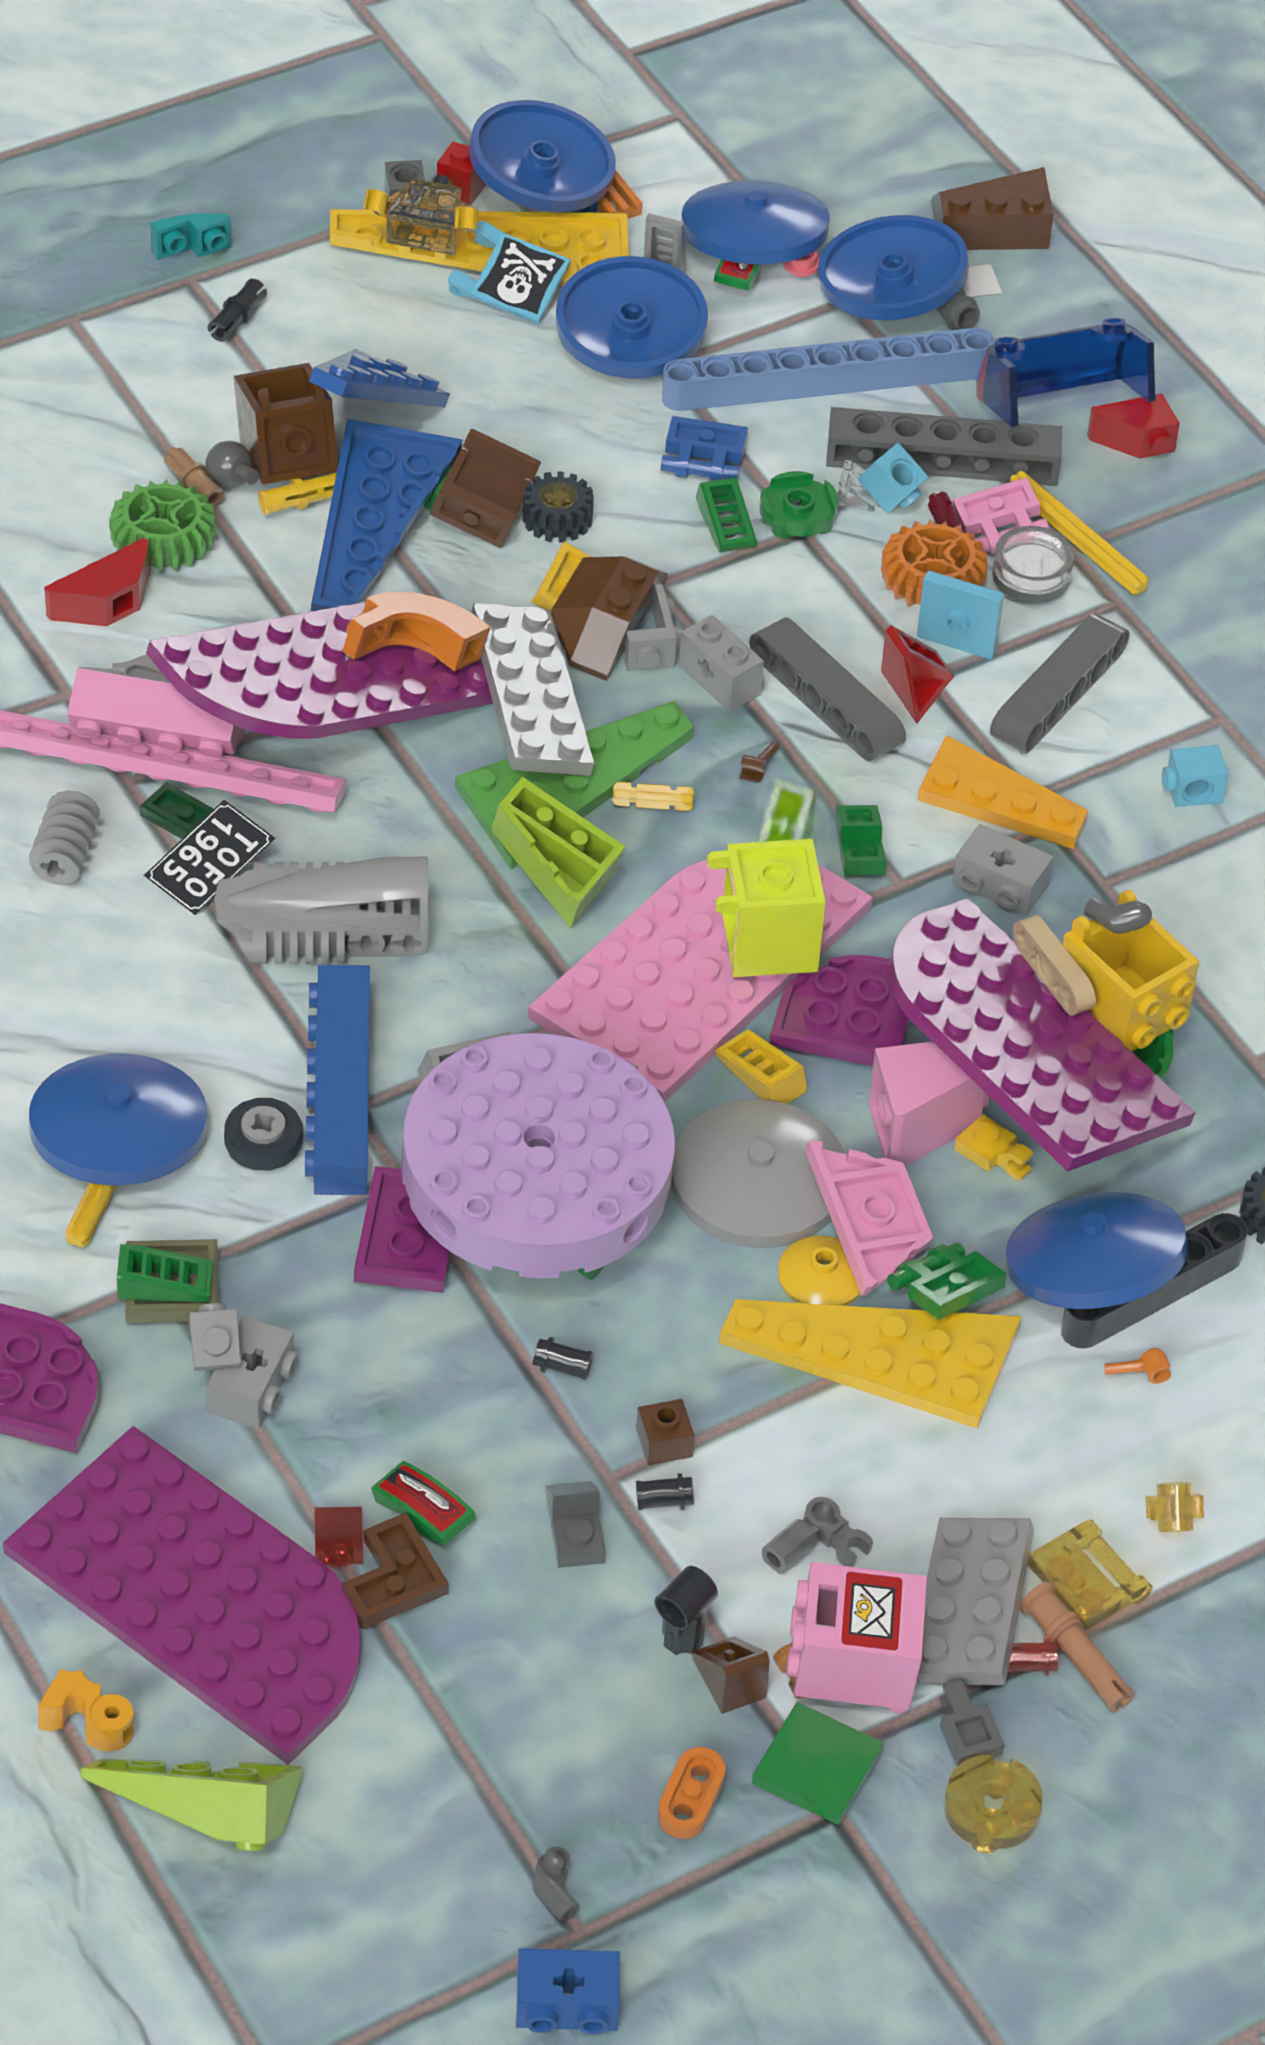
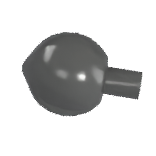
[205,440,259,488]

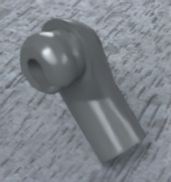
[1084,896,1152,934]
[532,1847,580,1923]

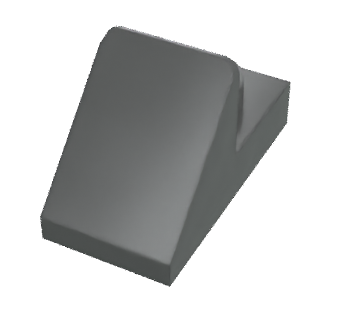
[545,1481,605,1568]

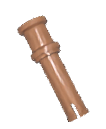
[1019,1581,1135,1713]

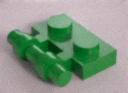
[887,1242,1007,1320]

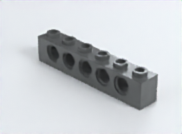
[826,407,1062,486]

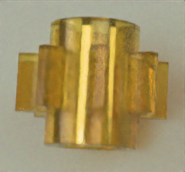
[1146,1482,1204,1532]

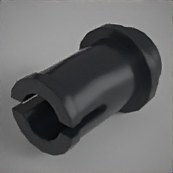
[533,1337,593,1380]
[635,1473,694,1511]

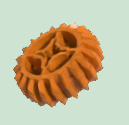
[881,519,988,607]

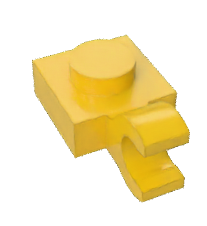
[954,1114,1033,1181]

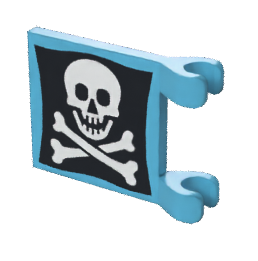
[448,221,571,325]

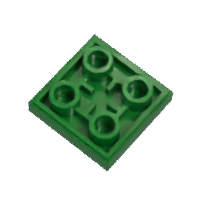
[752,1702,884,1825]

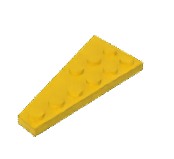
[719,1299,1022,1429]

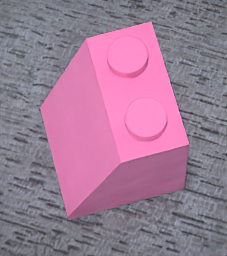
[868,1041,989,1166]

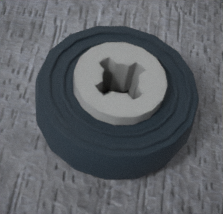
[224,1098,303,1171]

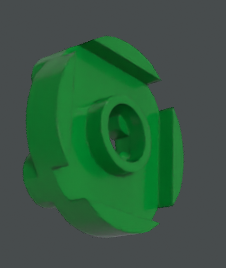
[759,471,838,539]

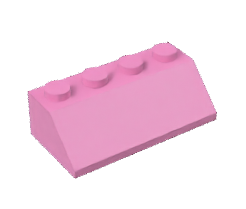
[67,668,246,757]

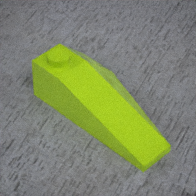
[81,1759,302,1851]

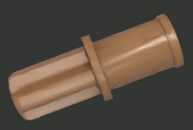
[164,447,225,508]

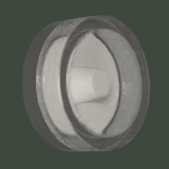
[992,526,1074,603]

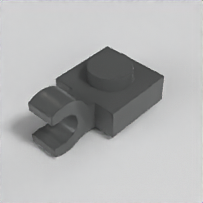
[939,1679,1005,1768]

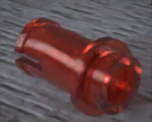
[1008,1638,1058,1676]

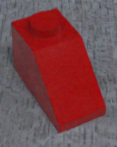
[436,141,486,207]
[1087,393,1180,459]

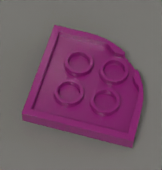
[769,955,910,1066]
[0,1303,99,1453]

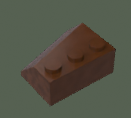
[931,167,1054,250]

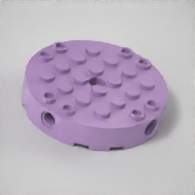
[401,1033,675,1279]

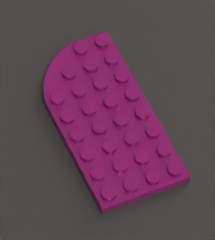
[146,602,493,739]
[888,898,1196,1172]
[3,1426,360,1765]

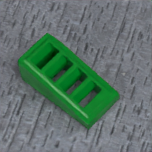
[695,478,758,552]
[117,1244,213,1302]

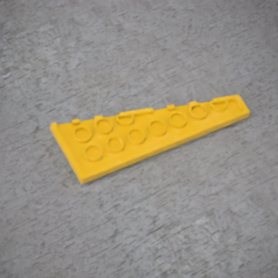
[330,209,629,286]

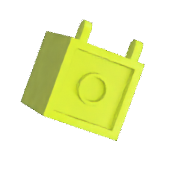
[707,839,826,977]

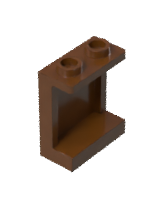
[429,429,541,548]

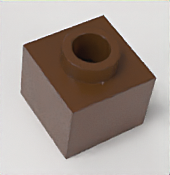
[636,1399,695,1465]

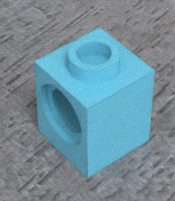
[857,443,929,514]
[1162,745,1229,807]

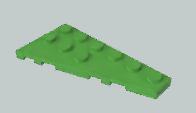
[455,701,694,870]

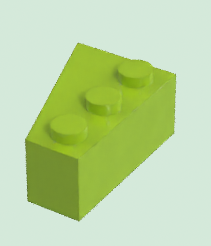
[491,777,626,928]

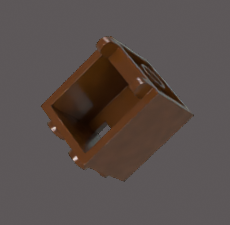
[233,363,338,485]

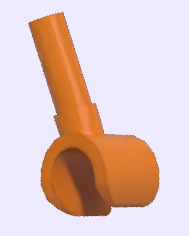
[1104,1348,1171,1384]

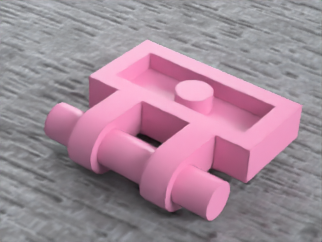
[953,477,1050,555]

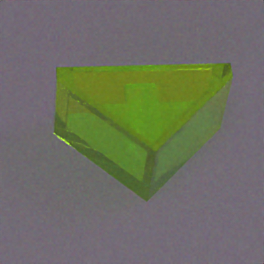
[758,779,817,842]

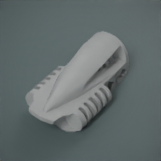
[214,856,428,964]

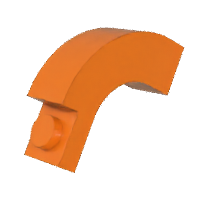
[342,592,491,671]

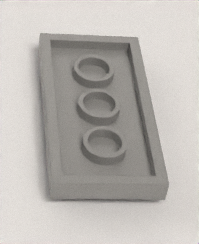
[916,1518,1034,1685]

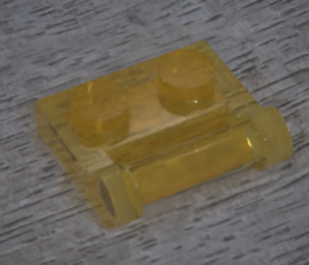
[1028,1519,1153,1630]

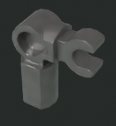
[762,1497,874,1574]

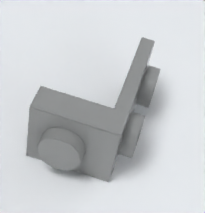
[624,584,681,671]
[189,1303,241,1371]

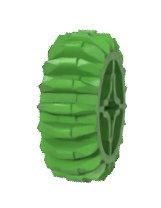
[109,479,217,572]

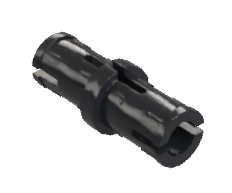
[207,279,267,342]

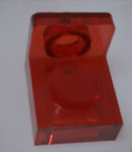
[315,1506,363,1567]

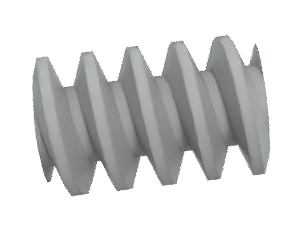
[29,790,100,885]

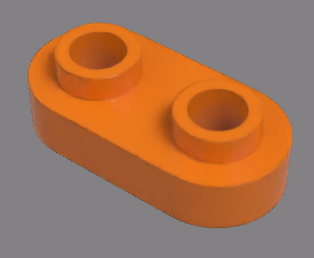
[658,1747,726,1839]

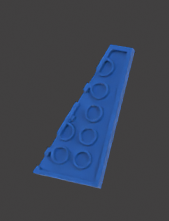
[309,349,450,408]
[310,419,463,611]

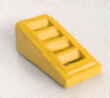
[715,1029,807,1104]

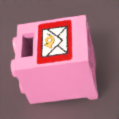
[786,1562,927,1713]

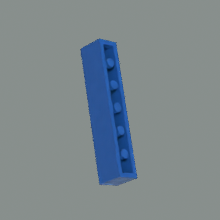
[305,965,370,1195]

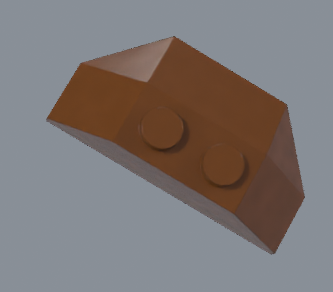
[551,556,668,681]

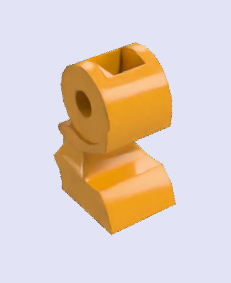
[38,1669,134,1752]

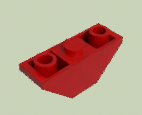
[44,538,150,626]

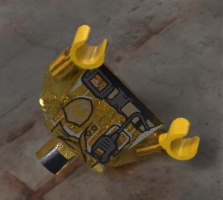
[363,175,478,255]

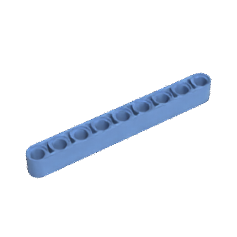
[662,328,995,411]

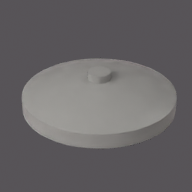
[671,1099,845,1248]

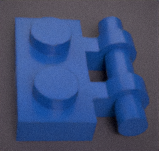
[660,416,748,481]

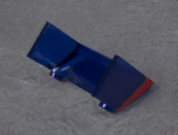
[976,318,1156,427]

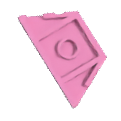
[805,1140,933,1296]

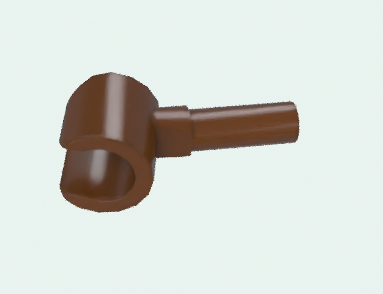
[739,741,780,783]

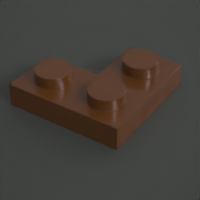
[342,1513,449,1629]

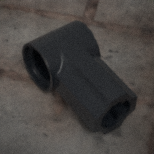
[654,1565,718,1655]

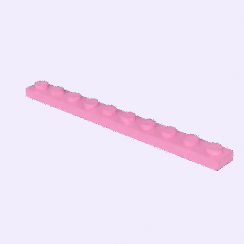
[0,710,346,812]

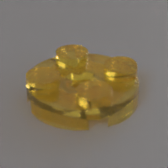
[943,1755,1042,1854]

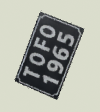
[143,800,276,915]

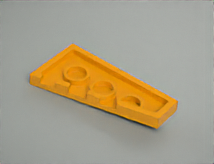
[918,735,1088,849]

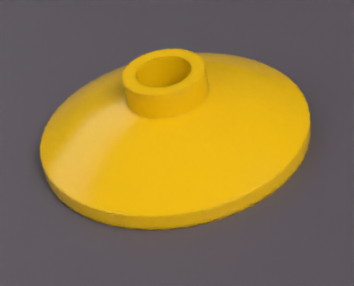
[778,1236,861,1306]

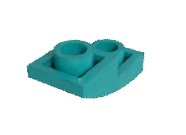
[150,213,231,260]

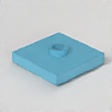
[917,570,1005,660]

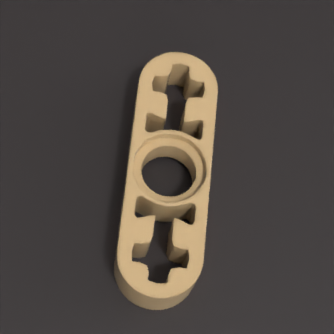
[1013,915,1096,1016]

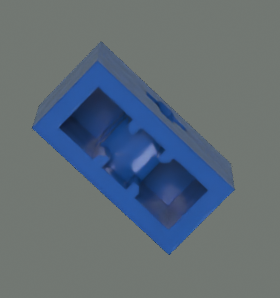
[516,1948,620,2034]

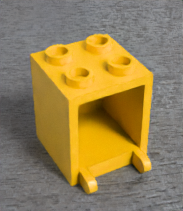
[1063,889,1200,1052]

